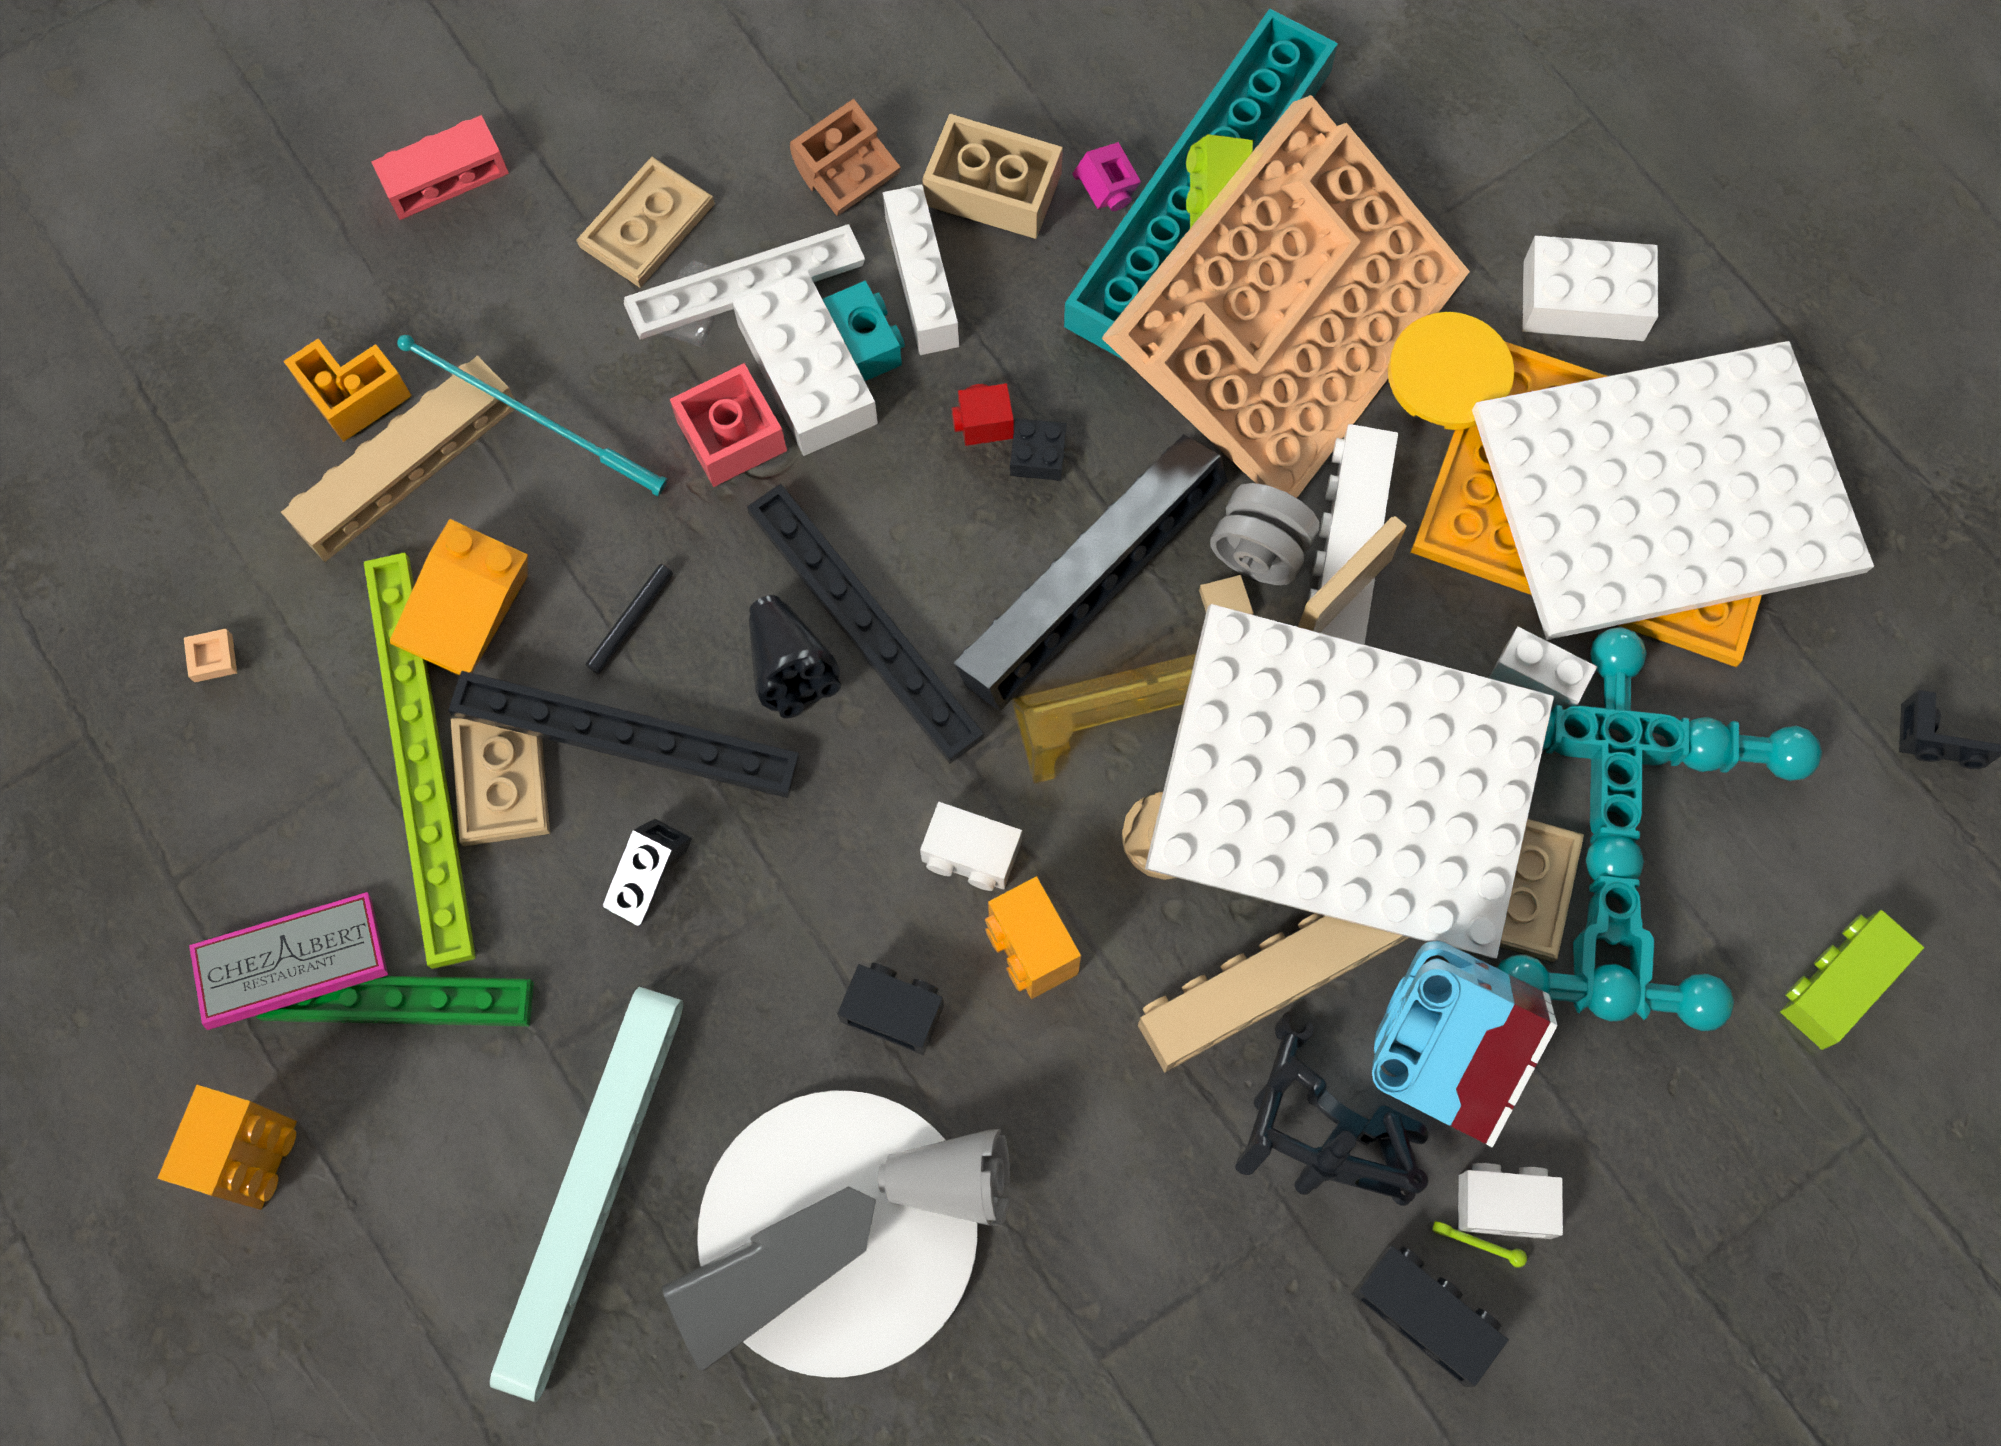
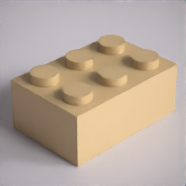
[922,114,1063,239]

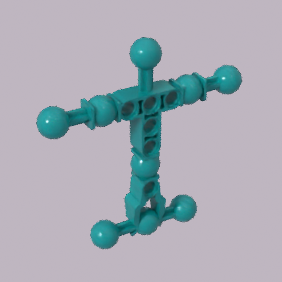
[1496,627,1823,1031]

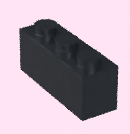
[1351,1246,1509,1387]

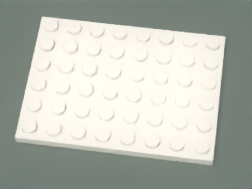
[1472,341,1874,640]
[1145,604,1554,958]

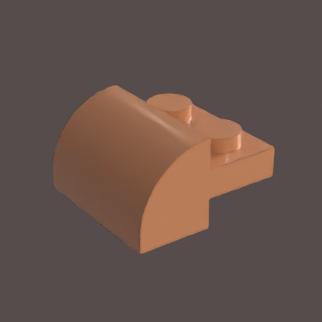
[790,99,901,216]

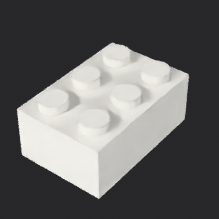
[1523,236,1658,341]

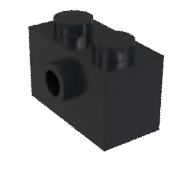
[837,963,944,1055]

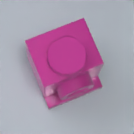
[1072,142,1141,211]

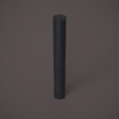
[585,564,673,674]

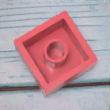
[670,363,787,487]

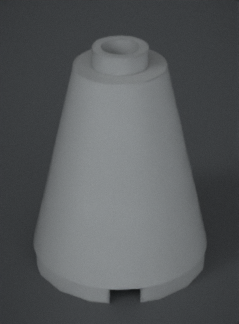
[878,1129,1010,1226]

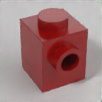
[951,383,1014,446]

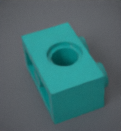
[822,280,905,381]

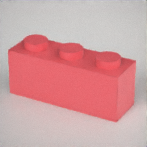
[371,115,509,220]

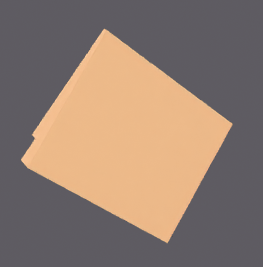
[1102,95,1470,498]

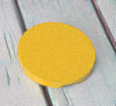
[1388,312,1514,430]

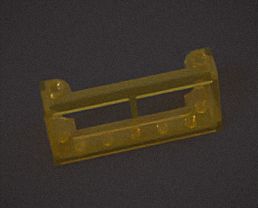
[1012,654,1196,783]

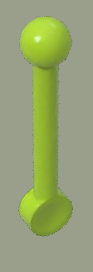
[1432,1221,1527,1268]

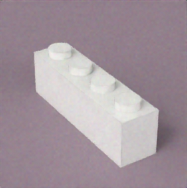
[883,184,959,355]

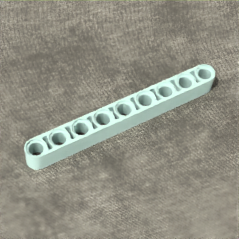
[490,987,683,1403]

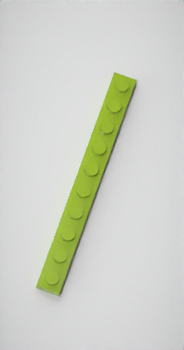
[364,552,476,969]

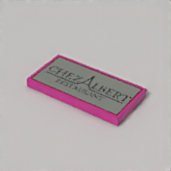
[189,892,388,1030]

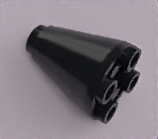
[749,595,841,719]

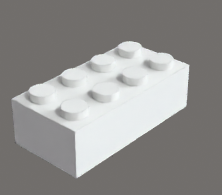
[732,270,878,456]

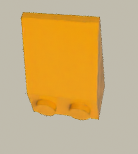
[390,519,528,675]

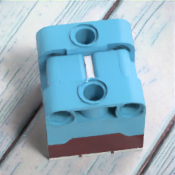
[1372,940,1558,1147]

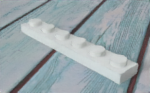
[624,224,865,340]

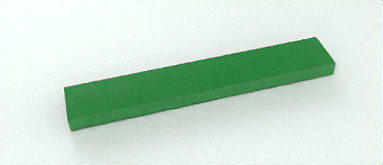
[257,976,534,1026]

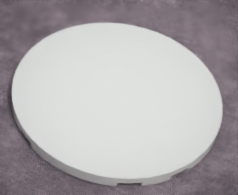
[698,1091,977,1378]

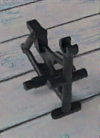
[1235,1012,1429,1206]

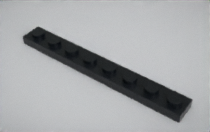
[747,483,984,764]
[448,671,799,798]

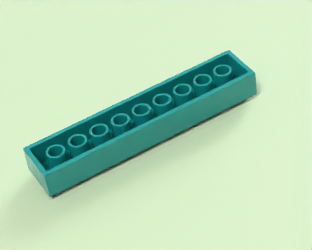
[1064,8,1338,361]

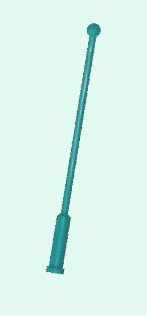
[397,335,668,497]

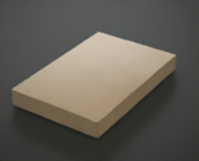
[577,157,715,288]
[1298,516,1407,633]
[451,718,550,846]
[1499,819,1584,962]

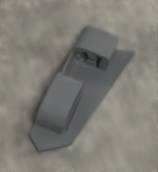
[662,1186,876,1371]

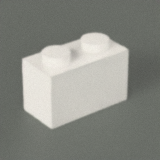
[1489,627,1597,710]
[920,802,1022,891]
[1458,1163,1563,1239]

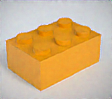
[157,1085,297,1210]

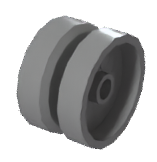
[1210,483,1319,585]

